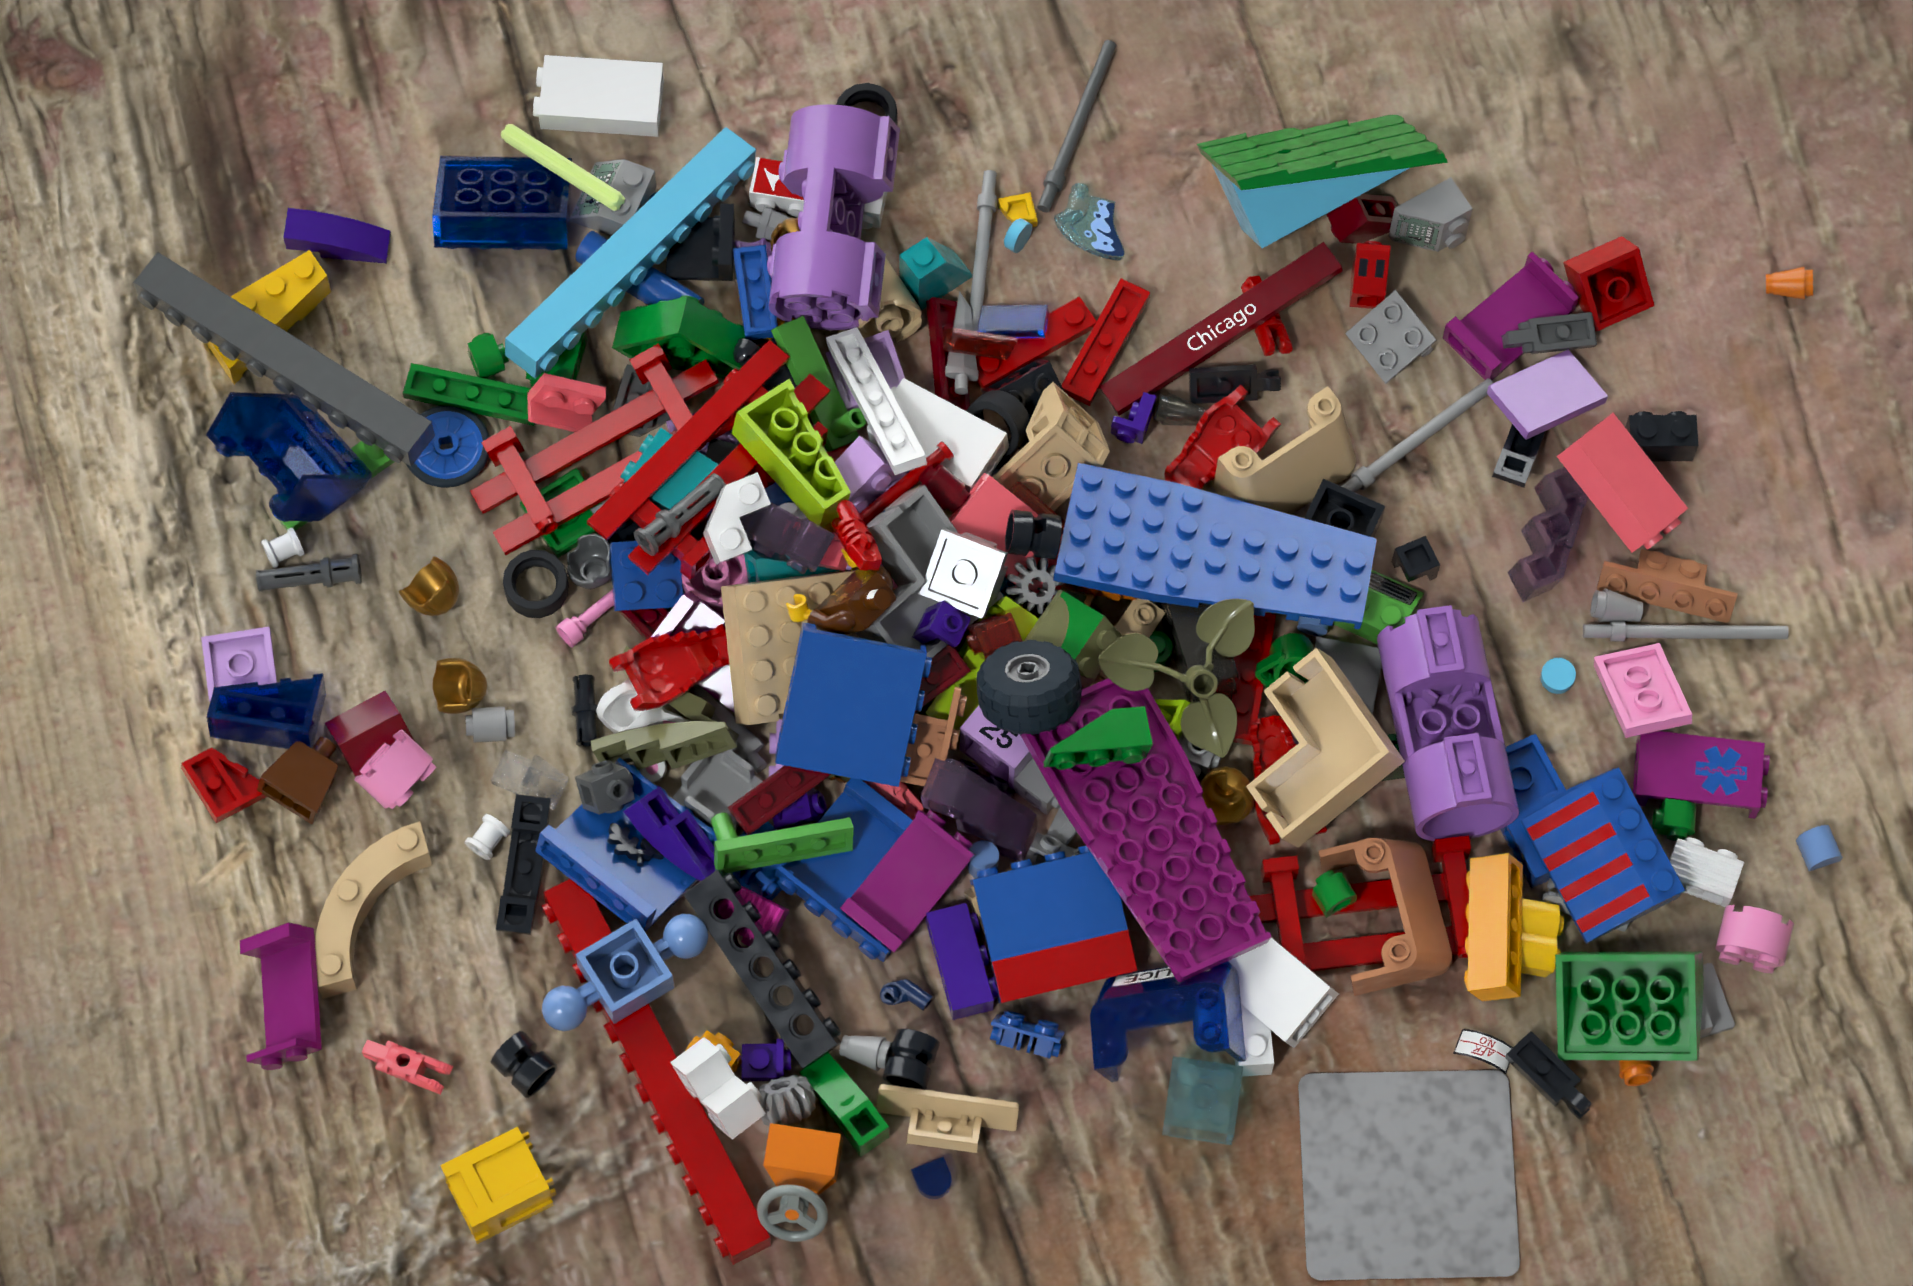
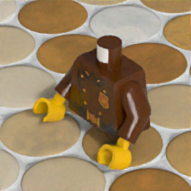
[786,548,896,635]

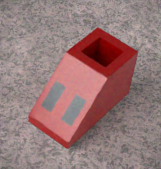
[1349,241,1390,309]

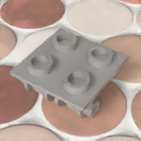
[1345,290,1437,384]

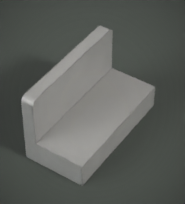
[1700,963,1735,1038]

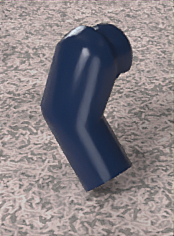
[880,979,933,1011]

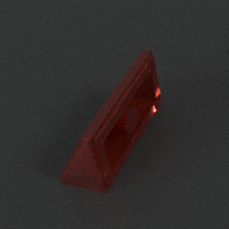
[943,328,1017,360]

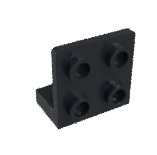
[666,204,735,281]
[981,358,1065,450]

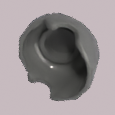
[567,533,612,590]

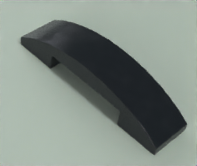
[1492,424,1546,488]
[496,794,551,935]

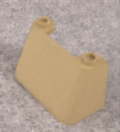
[1213,386,1356,515]

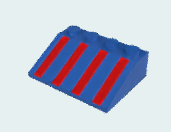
[1520,767,1685,944]

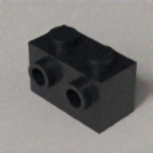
[1625,411,1699,462]

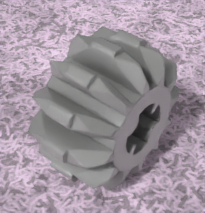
[1006,557,1064,615]
[758,1075,816,1126]

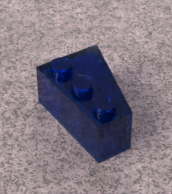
[206,673,326,749]

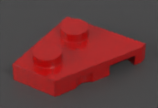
[181,747,267,823]

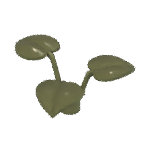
[1098,598,1255,758]

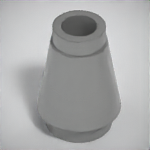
[1590,588,1643,622]
[839,1035,893,1071]

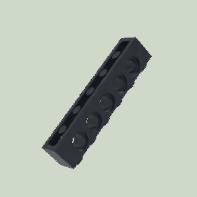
[684,870,841,1068]

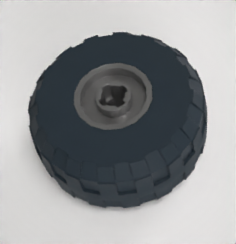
[976,640,1082,735]

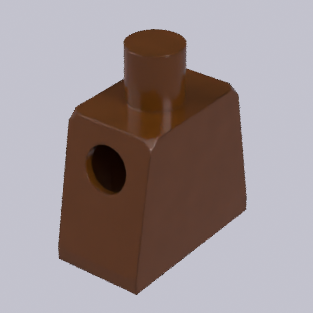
[257,737,338,825]

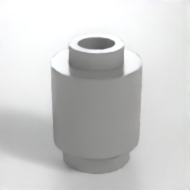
[465,707,515,743]

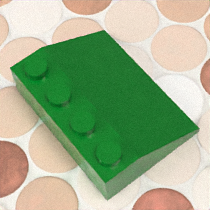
[1555,952,1704,1061]

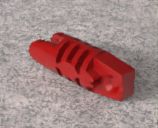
[1241,275,1293,356]
[831,499,882,571]

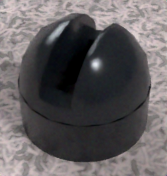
[733,338,761,366]

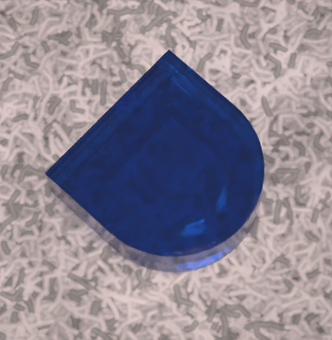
[911,1157,952,1199]

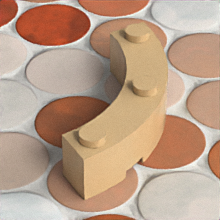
[315,821,432,999]

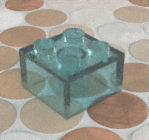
[1162,1056,1243,1145]

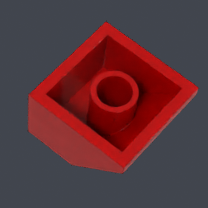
[1563,236,1655,332]

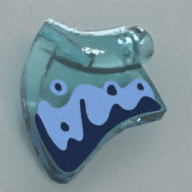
[1054,183,1125,261]

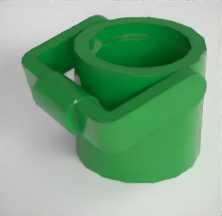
[1255,633,1314,688]

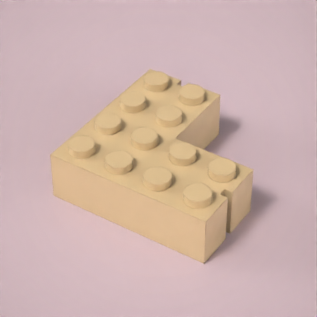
[721,570,859,725]
[1246,648,1405,848]

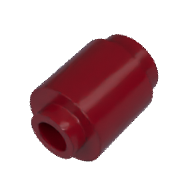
[918,463,969,513]

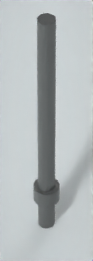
[1037,40,1117,213]

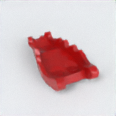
[1164,384,1281,489]
[609,624,729,711]
[1250,715,1327,846]

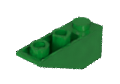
[1043,706,1153,770]
[799,1053,889,1157]

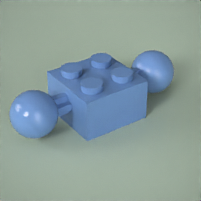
[542,914,708,1031]

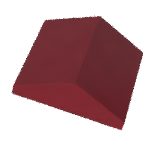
[325,691,415,777]

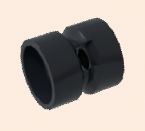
[1005,509,1062,559]
[882,1029,940,1090]
[491,1031,558,1098]

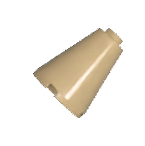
[858,257,922,342]

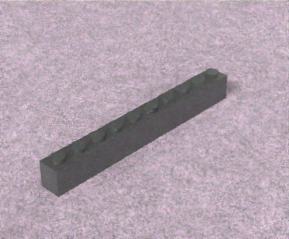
[133,252,435,466]

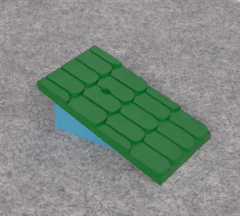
[1197,115,1448,248]

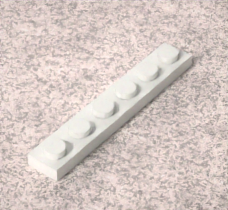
[826,327,927,475]

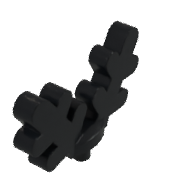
[607,823,664,867]

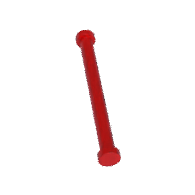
[860,441,954,525]

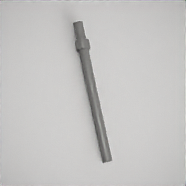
[970,170,997,354]
[1341,378,1493,492]
[1583,621,1788,642]

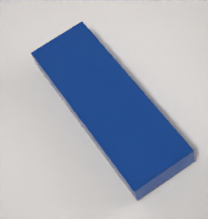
[733,245,778,340]

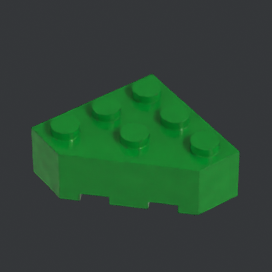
[612,295,759,379]

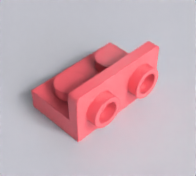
[527,373,606,432]

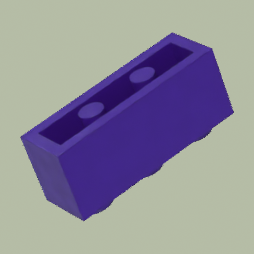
[926,903,998,1020]

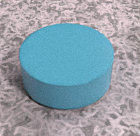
[1004,218,1032,253]
[1540,658,1576,694]

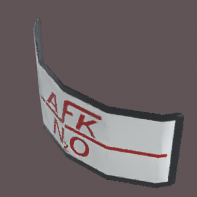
[1453,1029,1513,1074]

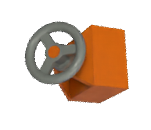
[757,1123,843,1242]

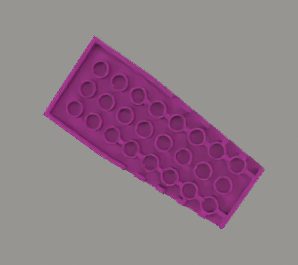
[1020,678,1271,982]

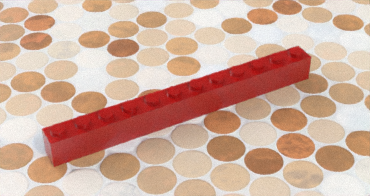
[541,879,771,1265]

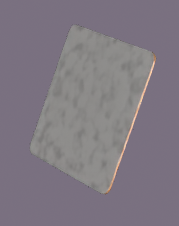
[1298,1070,1520,1281]

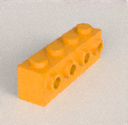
[1464,853,1523,1002]

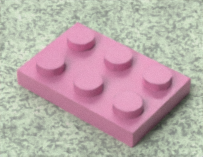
[1594,643,1692,738]

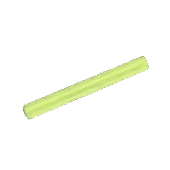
[501,124,625,211]

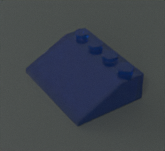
[432,156,572,251]

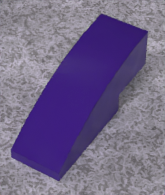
[283,208,391,264]
[623,786,716,881]

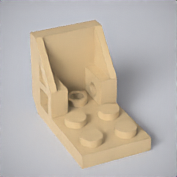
[993,382,1110,515]

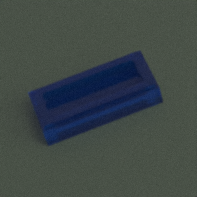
[978,305,1049,339]

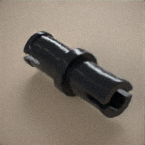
[572,674,598,747]

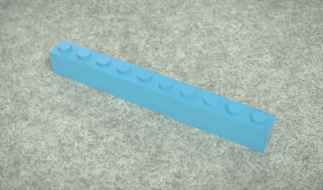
[505,127,756,379]

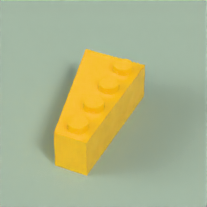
[207,250,331,385]

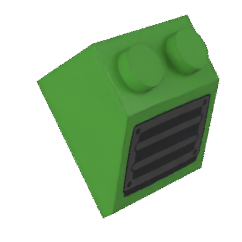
[1334,570,1424,644]

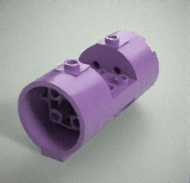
[767,105,900,330]
[1377,605,1519,841]

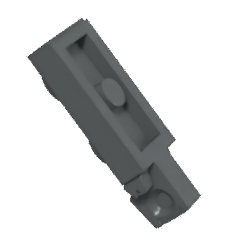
[1501,312,1597,354]

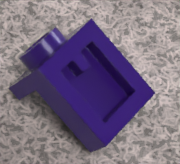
[1111,392,1156,444]
[912,600,970,647]
[773,788,827,830]
[742,1039,791,1081]

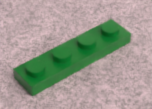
[403,363,535,426]

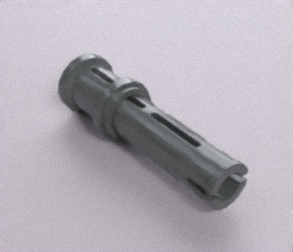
[634,473,726,556]
[256,554,362,592]

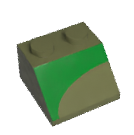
[1024,590,1122,689]

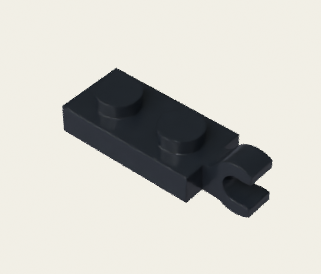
[1189,364,1281,404]
[1505,1031,1592,1119]

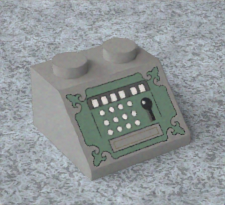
[570,159,656,236]
[1389,177,1473,252]

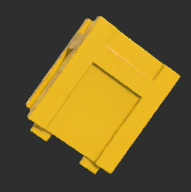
[440,1126,557,1244]

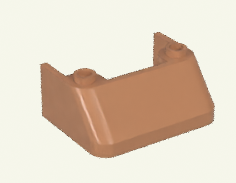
[1318,838,1452,996]

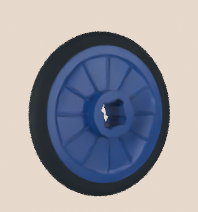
[406,405,490,488]

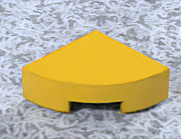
[998,192,1038,227]

